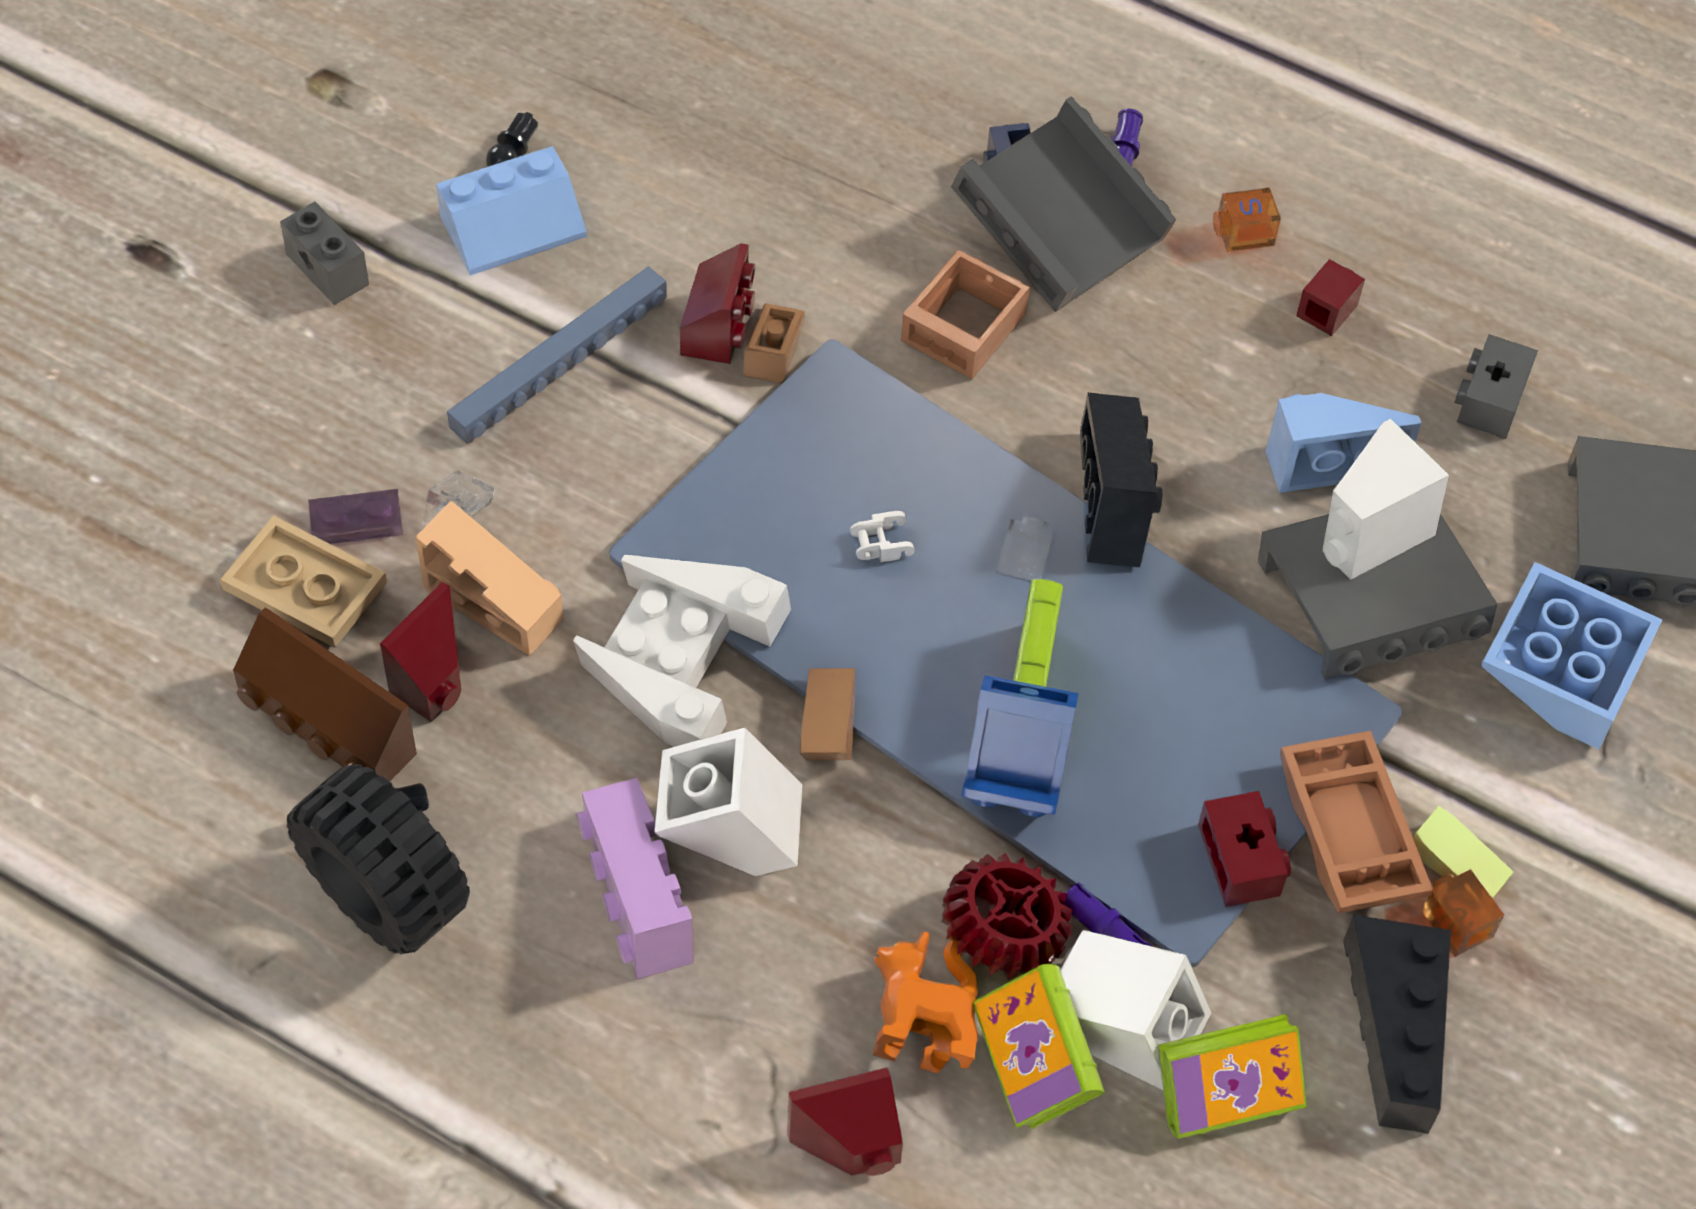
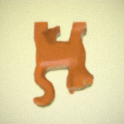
[873,931,979,1074]

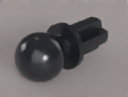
[486,112,538,167]

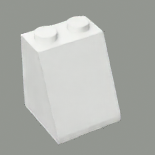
[1322,419,1449,580]
[655,728,802,876]
[1061,930,1211,1090]

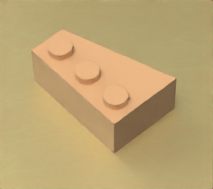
[416,501,564,656]

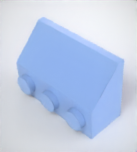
[436,146,587,275]

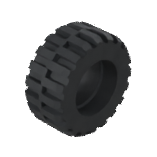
[287,765,470,954]

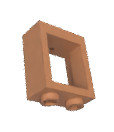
[901,250,1030,379]

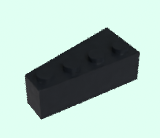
[1080,392,1163,567]
[1343,914,1451,1134]

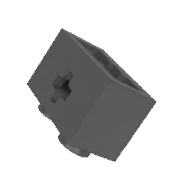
[280,202,369,305]
[1454,334,1538,439]

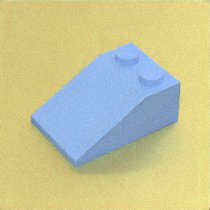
[1265,393,1421,493]

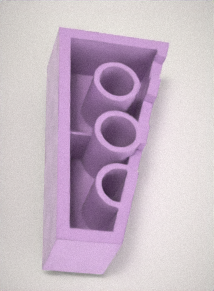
[576,778,693,979]

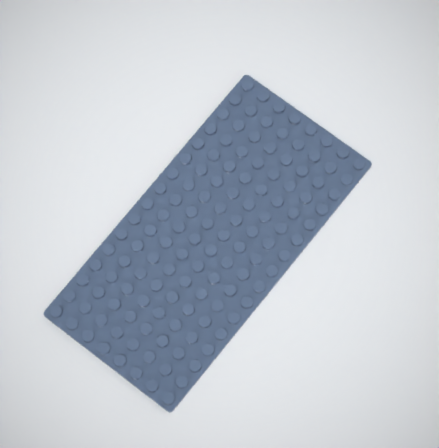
[609,339,1402,967]

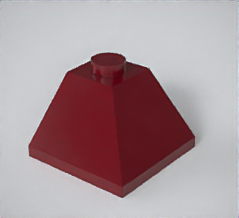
[380,581,462,722]
[787,1067,903,1176]

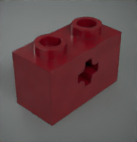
[1198,791,1291,907]

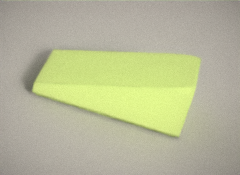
[1413,806,1513,907]

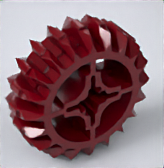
[941,853,1073,980]

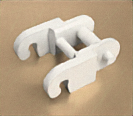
[850,511,915,563]

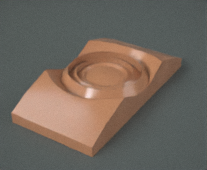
[1280,731,1433,913]

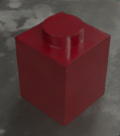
[1296,259,1365,336]

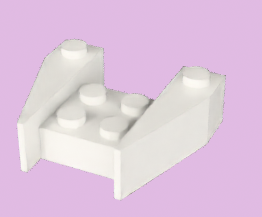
[573,555,791,747]

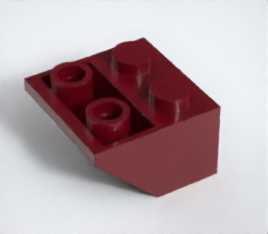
[680,243,755,364]

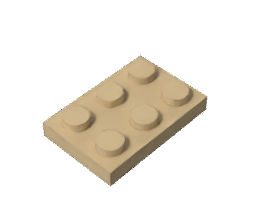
[220,515,387,648]

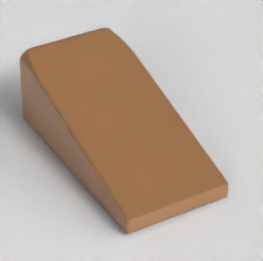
[743,303,805,383]
[800,668,856,761]

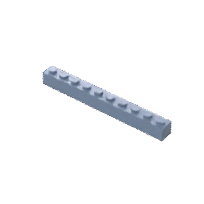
[447,266,667,443]

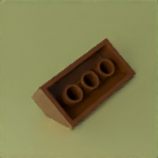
[233,607,417,781]

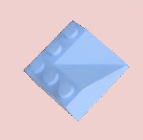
[1481,562,1662,750]

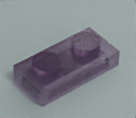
[308,489,403,544]

